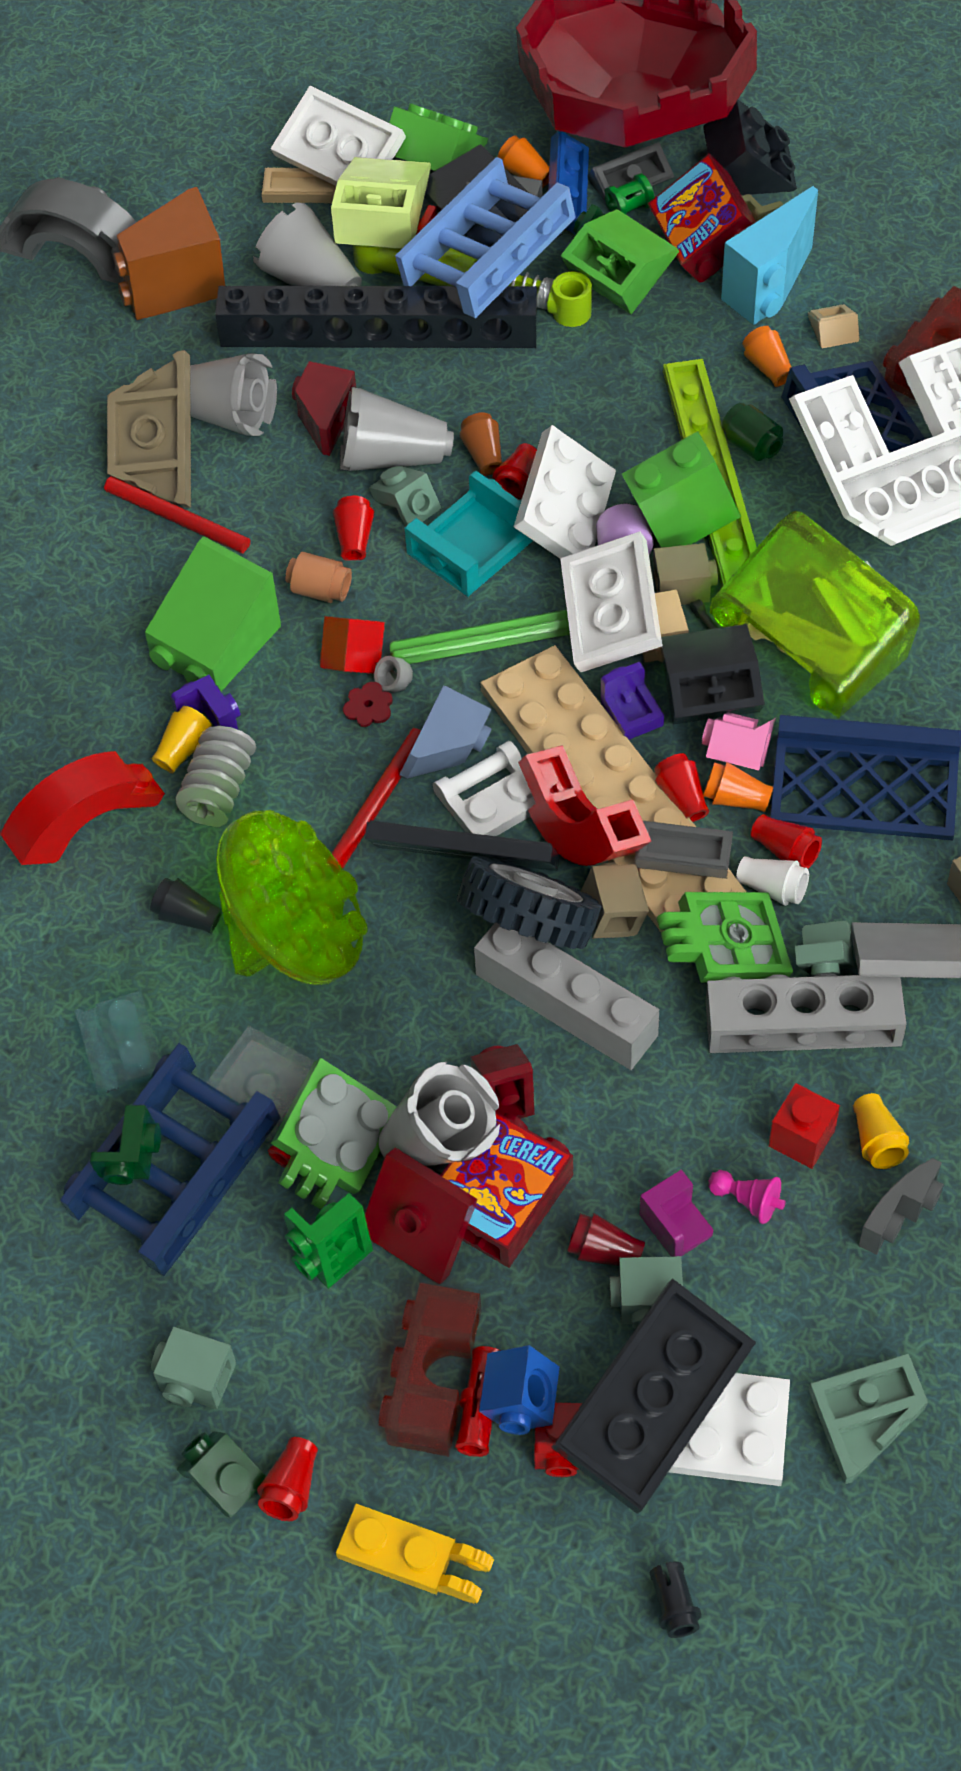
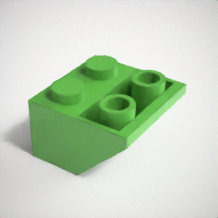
[389,103,488,171]
[561,209,679,315]

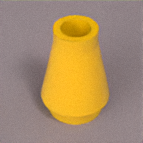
[152,706,212,774]
[853,1093,909,1169]

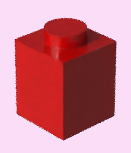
[769,1083,840,1169]

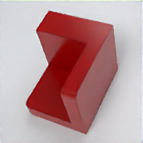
[320,616,385,674]

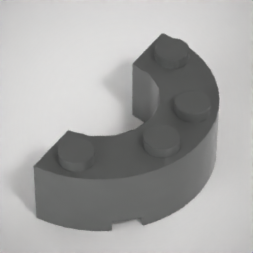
[0,177,136,284]

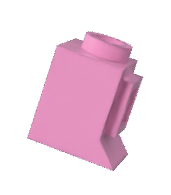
[702,712,776,770]

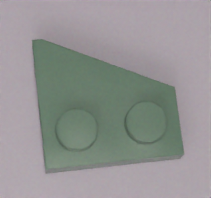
[809,1354,928,1484]

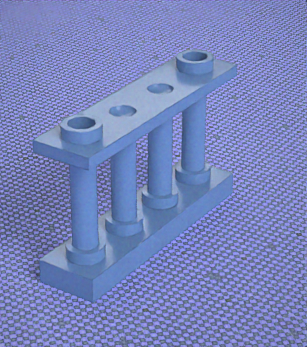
[395,157,576,318]

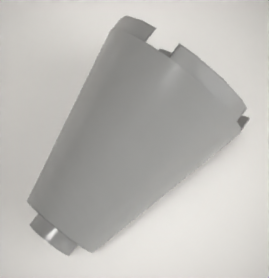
[253,202,362,286]
[190,353,277,436]
[340,387,454,471]
[379,1062,500,1166]

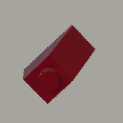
[292,361,356,456]
[470,1044,535,1119]

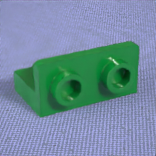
[283,1193,373,1289]

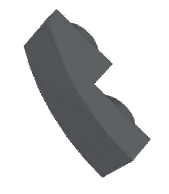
[859,1158,944,1255]

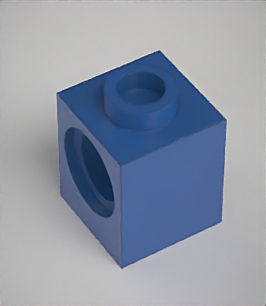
[479,1345,560,1435]

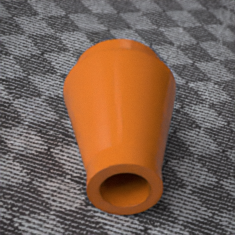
[498,136,550,188]
[742,326,791,387]
[703,762,773,812]

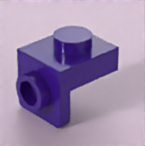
[601,662,664,740]
[171,675,241,730]

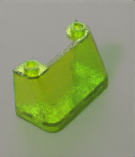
[709,511,920,719]

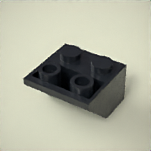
[703,100,797,195]
[661,624,765,725]

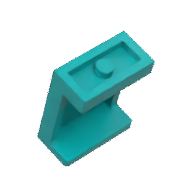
[404,471,533,597]

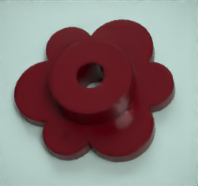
[343,682,393,727]

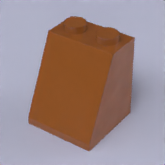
[113,187,225,320]

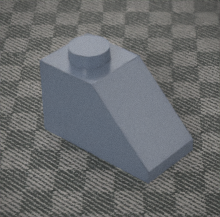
[400,685,492,779]

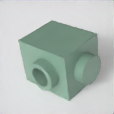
[610,1256,683,1328]
[151,1327,236,1409]

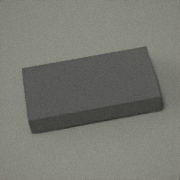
[635,821,733,879]

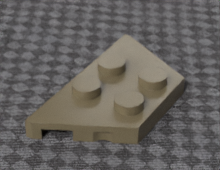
[107,350,191,508]

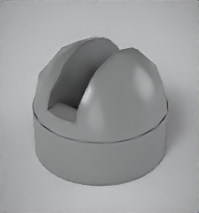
[374,656,413,692]

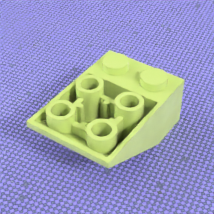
[331,157,431,249]

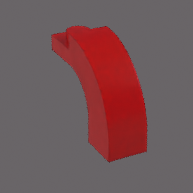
[518,745,651,866]
[0,751,165,865]

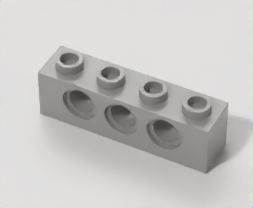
[705,974,907,1053]

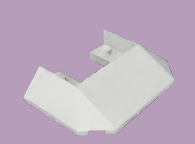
[789,338,961,546]

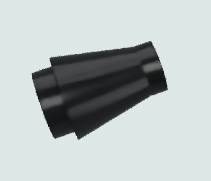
[150,878,223,934]

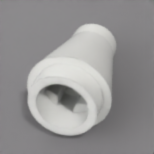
[736,856,809,906]

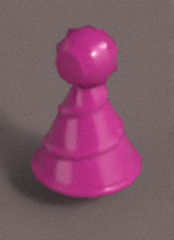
[708,1169,786,1224]

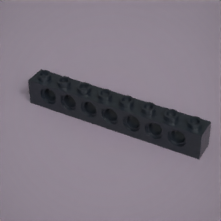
[215,286,537,348]

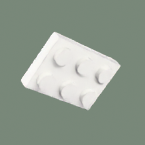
[271,86,406,186]
[514,425,616,558]
[560,531,662,673]
[669,1373,790,1486]

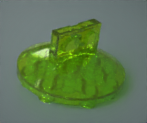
[216,810,368,985]

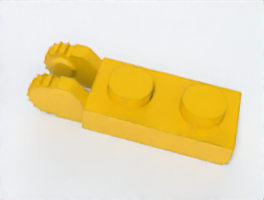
[336,1504,494,1604]

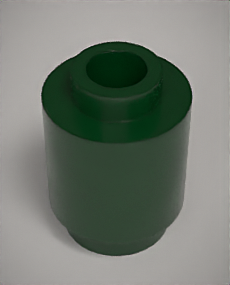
[722,403,783,461]

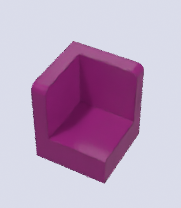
[639,1169,713,1257]

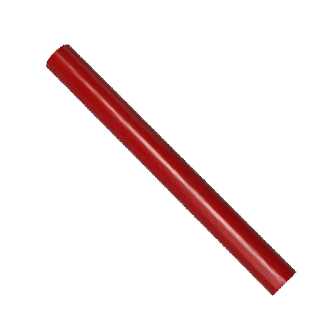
[104,476,251,554]
[325,728,421,874]

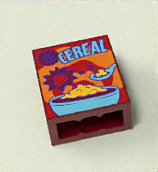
[648,153,756,283]
[440,1111,573,1268]

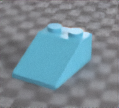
[721,186,818,325]

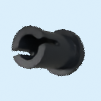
[649,1561,702,1638]

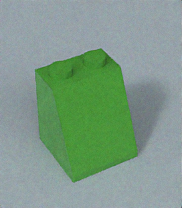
[622,431,741,548]
[145,536,281,692]

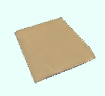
[808,304,859,348]

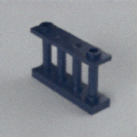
[60,1043,281,1276]

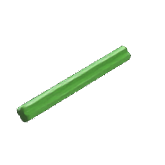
[389,609,570,664]

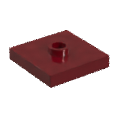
[365,1147,478,1285]

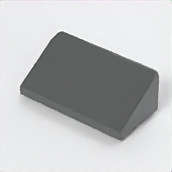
[588,142,675,200]

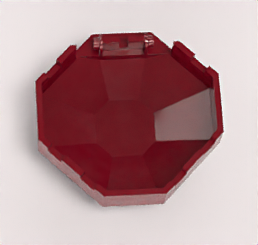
[516,0,757,147]

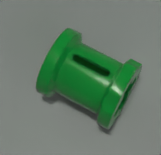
[604,173,654,215]

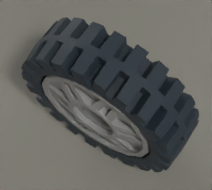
[457,856,602,949]

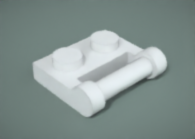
[433,741,535,836]

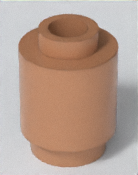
[286,552,352,603]

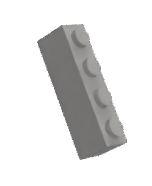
[474,923,659,1070]

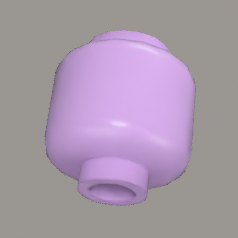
[596,504,653,555]

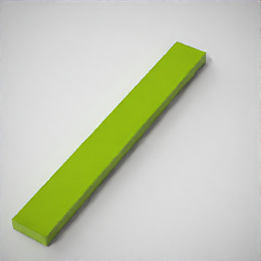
[663,359,774,622]

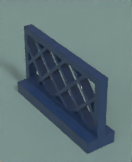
[781,360,926,452]
[770,715,961,841]

